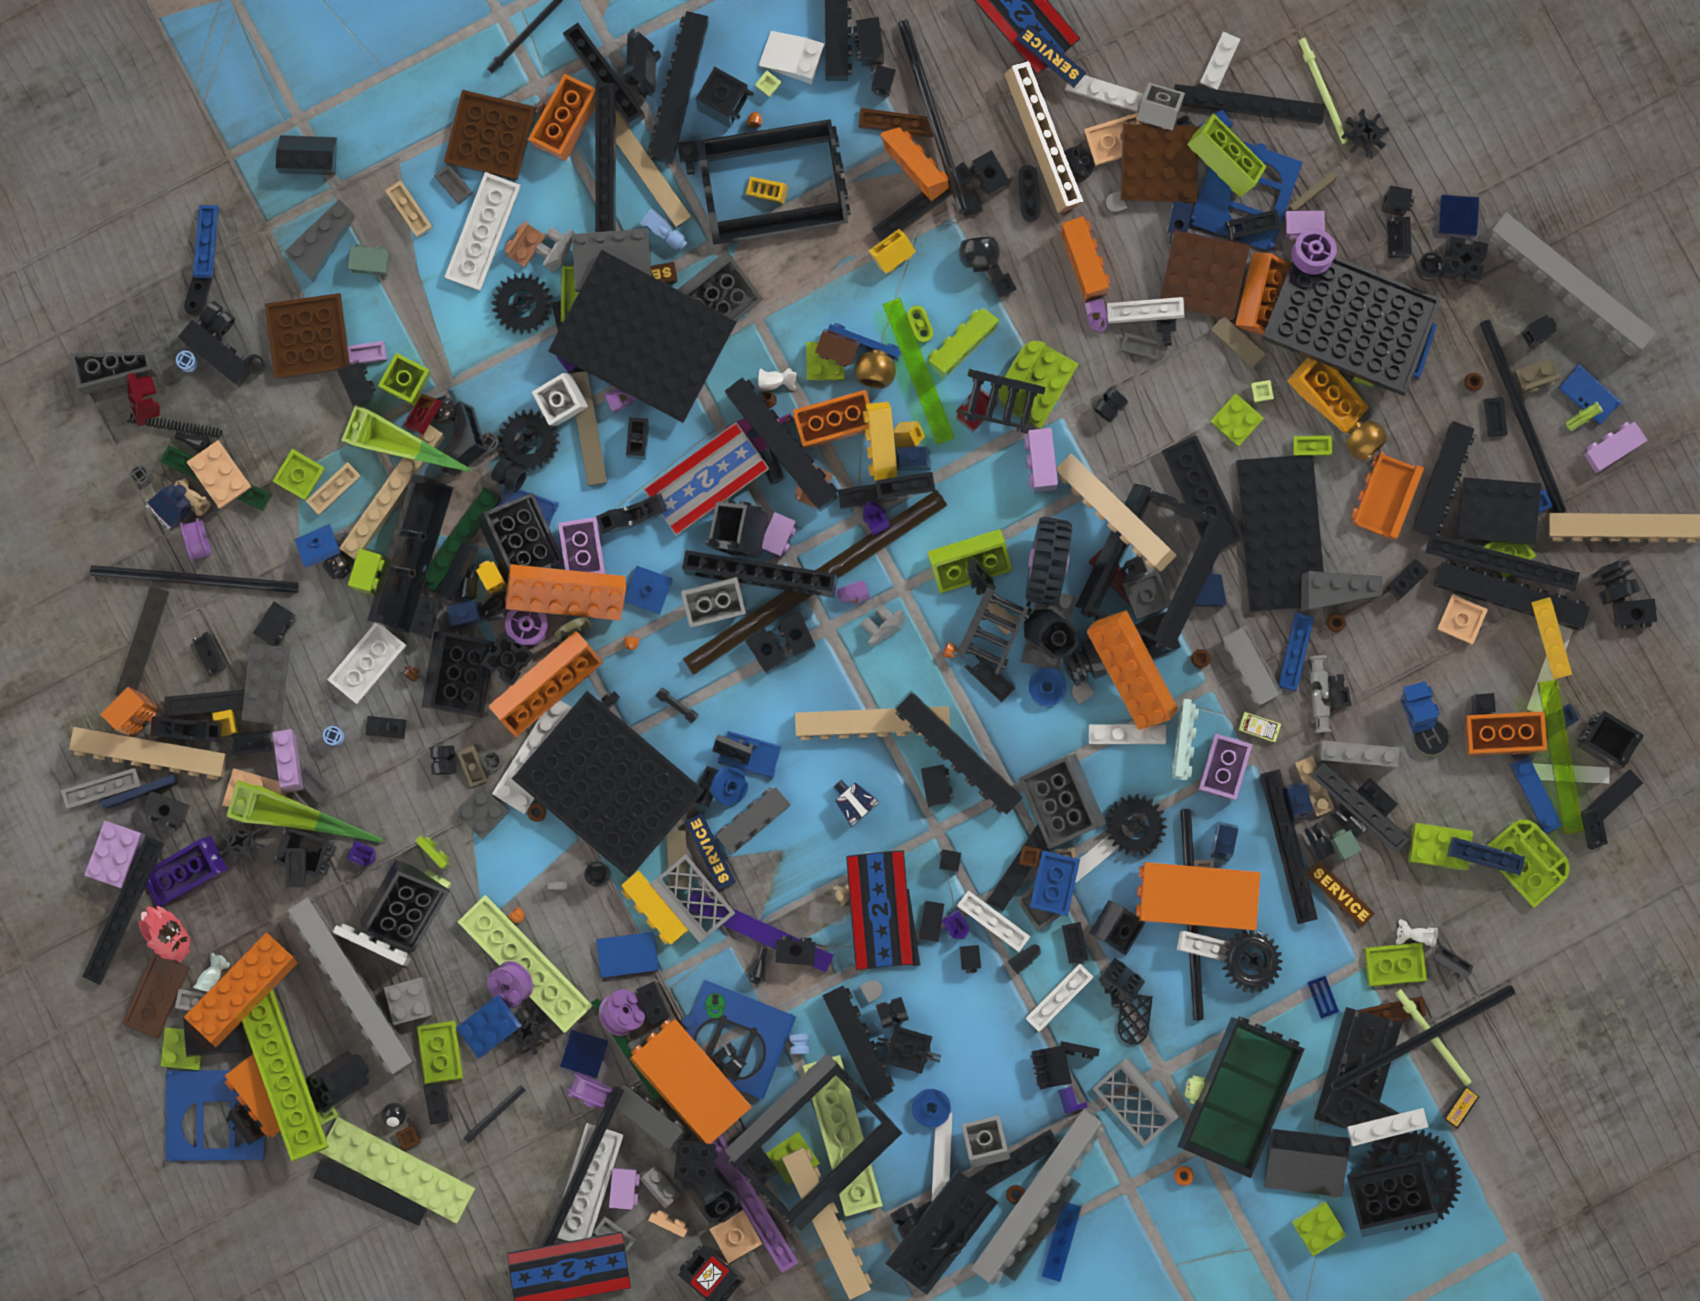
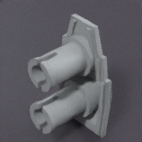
[535,227,576,273]
[861,605,906,647]

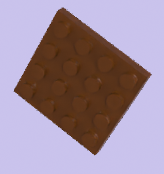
[444,90,536,181]
[1120,124,1199,203]
[1160,230,1250,320]
[265,293,350,379]

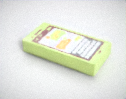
[1238,712,1281,743]

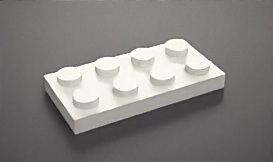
[327,624,407,705]
[333,924,411,966]

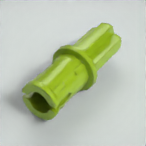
[1566,401,1603,431]

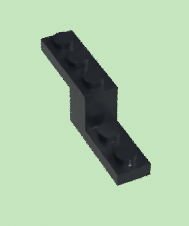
[838,472,935,509]

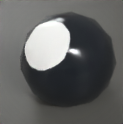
[382,1103,406,1128]

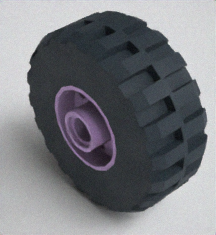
[1025,517,1072,606]

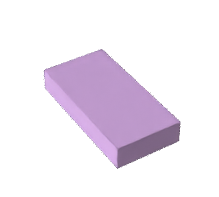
[348,341,387,364]

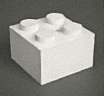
[532,373,588,426]

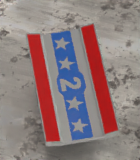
[643,422,769,536]

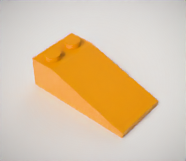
[1287,358,1369,434]

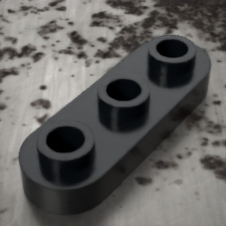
[1018,165,1041,222]
[184,268,215,316]

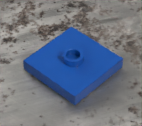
[295,524,341,568]
[624,566,673,615]

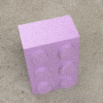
[1024,428,1058,493]
[558,517,606,574]
[1197,733,1253,801]
[85,821,145,888]

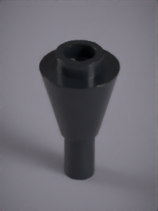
[175,432,210,453]
[746,947,768,984]

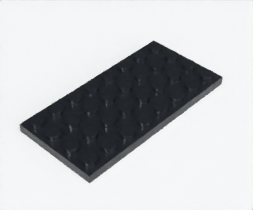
[1236,455,1324,612]

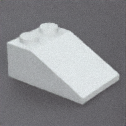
[759,31,824,84]

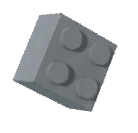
[1136,83,1185,130]
[384,977,434,1025]
[961,1115,1010,1168]

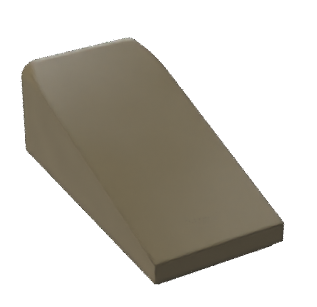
[456,744,488,788]

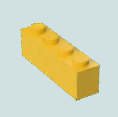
[863,402,898,481]
[1531,597,1572,680]
[621,871,689,945]

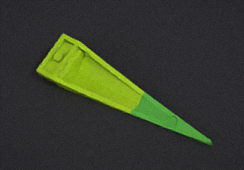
[341,405,471,472]
[226,780,383,843]

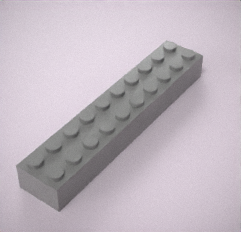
[1486,212,1656,356]
[288,897,417,1074]

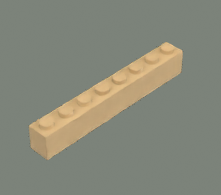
[1004,62,1083,213]
[339,425,445,560]
[1056,453,1177,572]
[1546,513,1700,543]
[795,706,950,740]
[69,727,228,780]
[782,1147,872,1300]

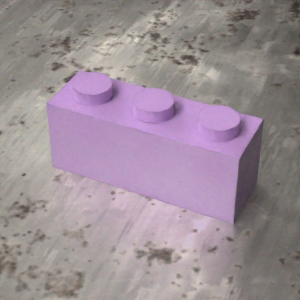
[1583,422,1648,473]
[272,729,303,793]

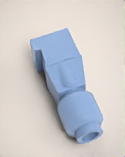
[640,209,688,251]

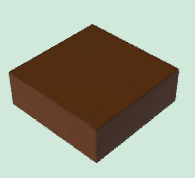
[1019,845,1041,868]
[396,1125,421,1151]

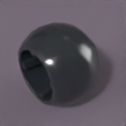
[959,237,1000,272]

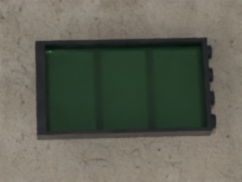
[1177,1016,1305,1178]

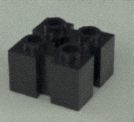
[1440,236,1488,285]
[479,632,535,686]

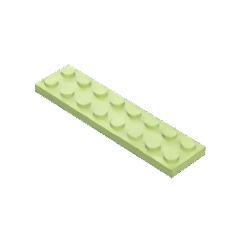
[458,895,593,1033]
[803,1055,883,1217]
[320,1117,476,1223]

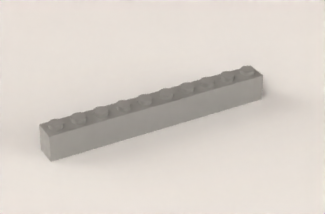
[971,1109,1106,1285]

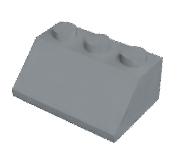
[681,577,746,628]

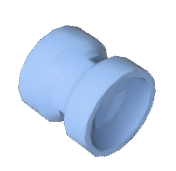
[176,351,198,373]
[323,726,345,746]
[789,1034,809,1054]

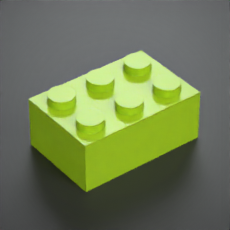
[1407,823,1473,871]

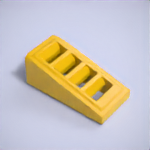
[745,176,789,205]

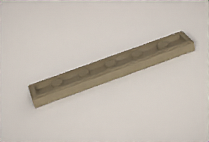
[572,371,607,486]

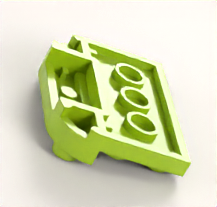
[998,341,1079,429]
[1487,819,1570,908]

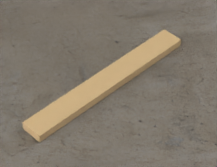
[594,109,692,228]

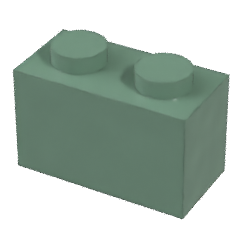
[348,244,391,276]
[1329,829,1361,861]

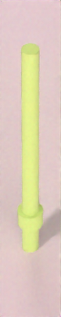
[1299,38,1349,144]
[1395,989,1472,1086]

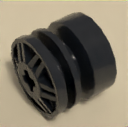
[1591,560,1641,605]
[1063,639,1107,686]

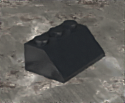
[275,135,337,175]

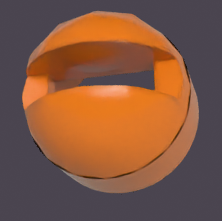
[747,112,762,128]
[624,637,640,651]
[942,642,958,659]
[508,906,524,923]

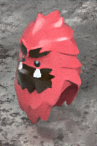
[138,906,191,962]

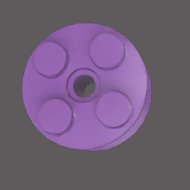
[1292,229,1337,275]
[180,518,212,563]
[505,610,549,647]
[487,961,533,1008]
[599,989,645,1036]
[567,1073,612,1109]

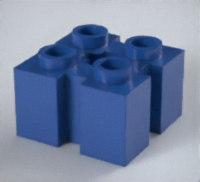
[1400,681,1440,734]

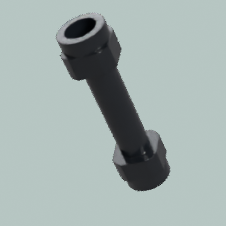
[656,687,699,724]

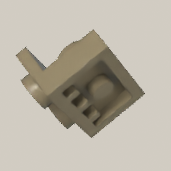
[1515,358,1561,394]

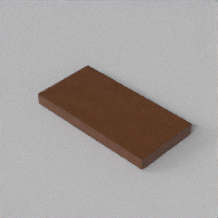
[122,952,190,1039]

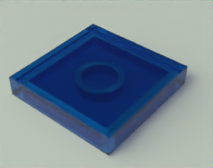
[1438,195,1479,236]
[560,1030,609,1078]

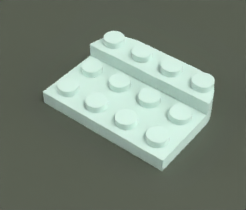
[1171,699,1199,780]

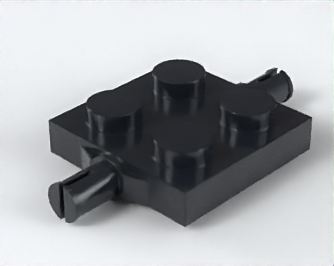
[876,1026,941,1074]

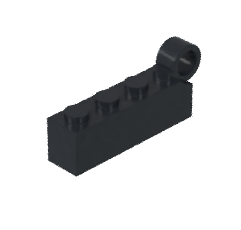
[178,319,266,387]

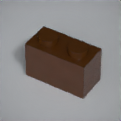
[815,329,860,367]

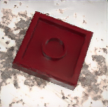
[403,394,442,435]

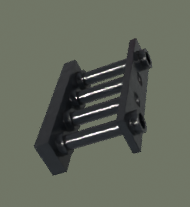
[958,369,1046,434]
[956,583,1032,674]

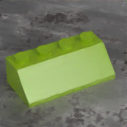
[1187,113,1266,197]
[928,308,999,379]
[927,529,1012,594]

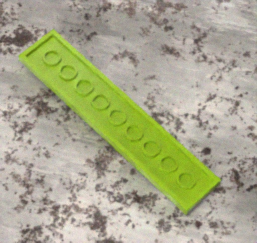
[242,989,329,1162]

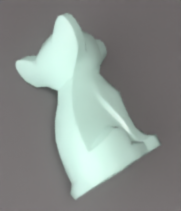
[193,952,230,992]

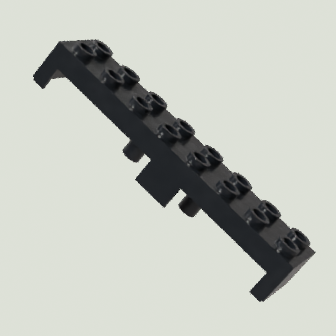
[367,474,454,633]

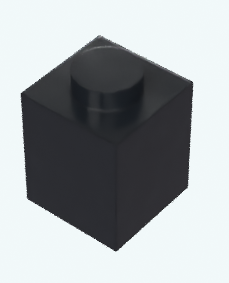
[871,65,896,97]
[1471,693,1496,715]
[939,849,961,873]
[959,945,981,973]

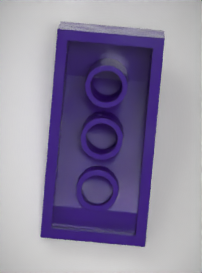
[146,836,228,907]

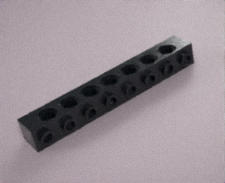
[682,550,838,598]

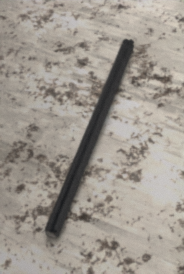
[898,19,968,213]
[1480,319,1567,513]
[90,565,299,593]
[1180,809,1204,1021]
[1330,985,1515,1091]
[541,1086,624,1246]

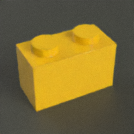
[869,229,916,274]
[476,561,507,595]

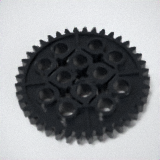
[1360,1129,1462,1231]

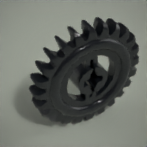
[491,272,554,335]
[497,409,560,471]
[1105,794,1167,857]
[1220,930,1283,993]

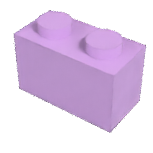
[1284,211,1325,240]
[762,512,798,558]
[609,1168,640,1210]

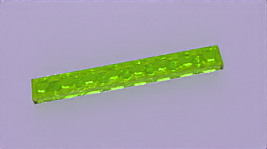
[882,298,955,446]
[1537,679,1584,834]

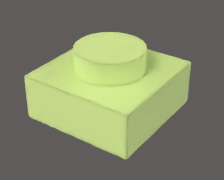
[755,71,782,98]
[1251,380,1274,403]

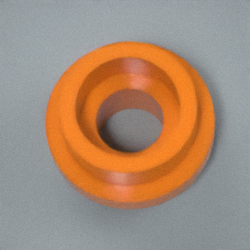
[1174,1166,1194,1186]

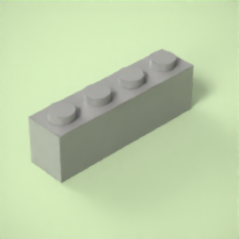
[1222,626,1282,706]
[1318,741,1400,769]

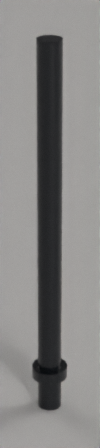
[487,0,563,74]

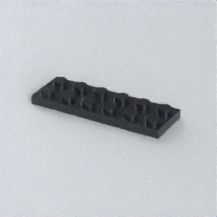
[1161,435,1244,549]

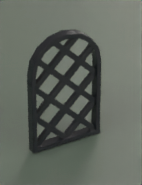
[1117,994,1153,1045]

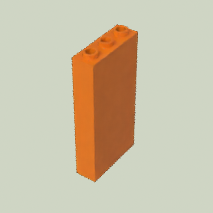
[1136,862,1261,931]
[630,1019,752,1144]

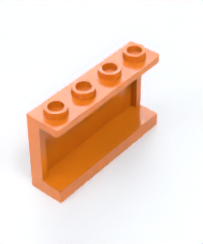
[1351,451,1424,541]
[225,1054,280,1138]

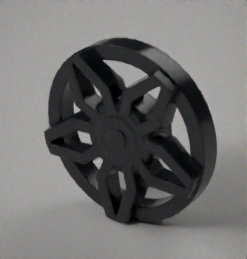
[1064,147,1094,183]
[481,592,510,622]

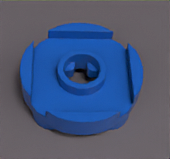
[1029,668,1067,706]
[710,767,748,806]
[912,1089,951,1128]

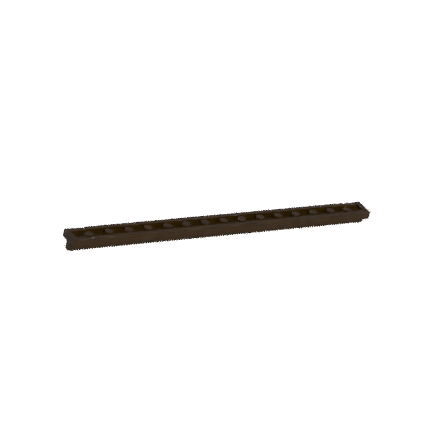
[683,489,947,675]

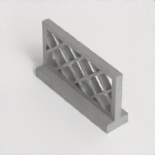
[650,854,735,943]
[1092,1057,1179,1147]

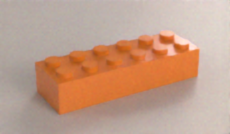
[506,564,626,621]
[1086,610,1179,730]
[488,631,604,737]
[184,932,298,1048]

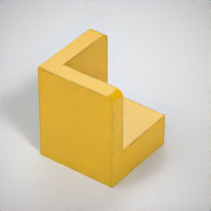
[893,421,925,448]
[212,710,238,737]

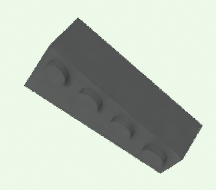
[284,199,355,283]
[70,351,157,395]
[1301,571,1382,612]
[716,787,791,855]
[616,1084,692,1153]

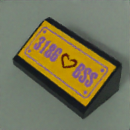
[1442,1086,1479,1129]

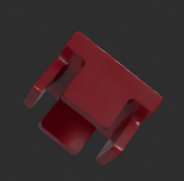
[127,373,160,427]

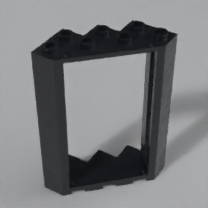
[696,119,851,245]
[1075,483,1232,651]
[725,1053,903,1231]

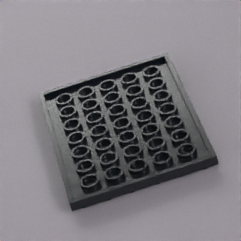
[548,249,737,423]
[1262,256,1441,396]
[512,691,705,878]

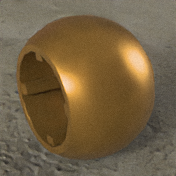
[855,350,896,389]
[1346,420,1387,461]

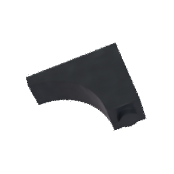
[440,401,487,477]

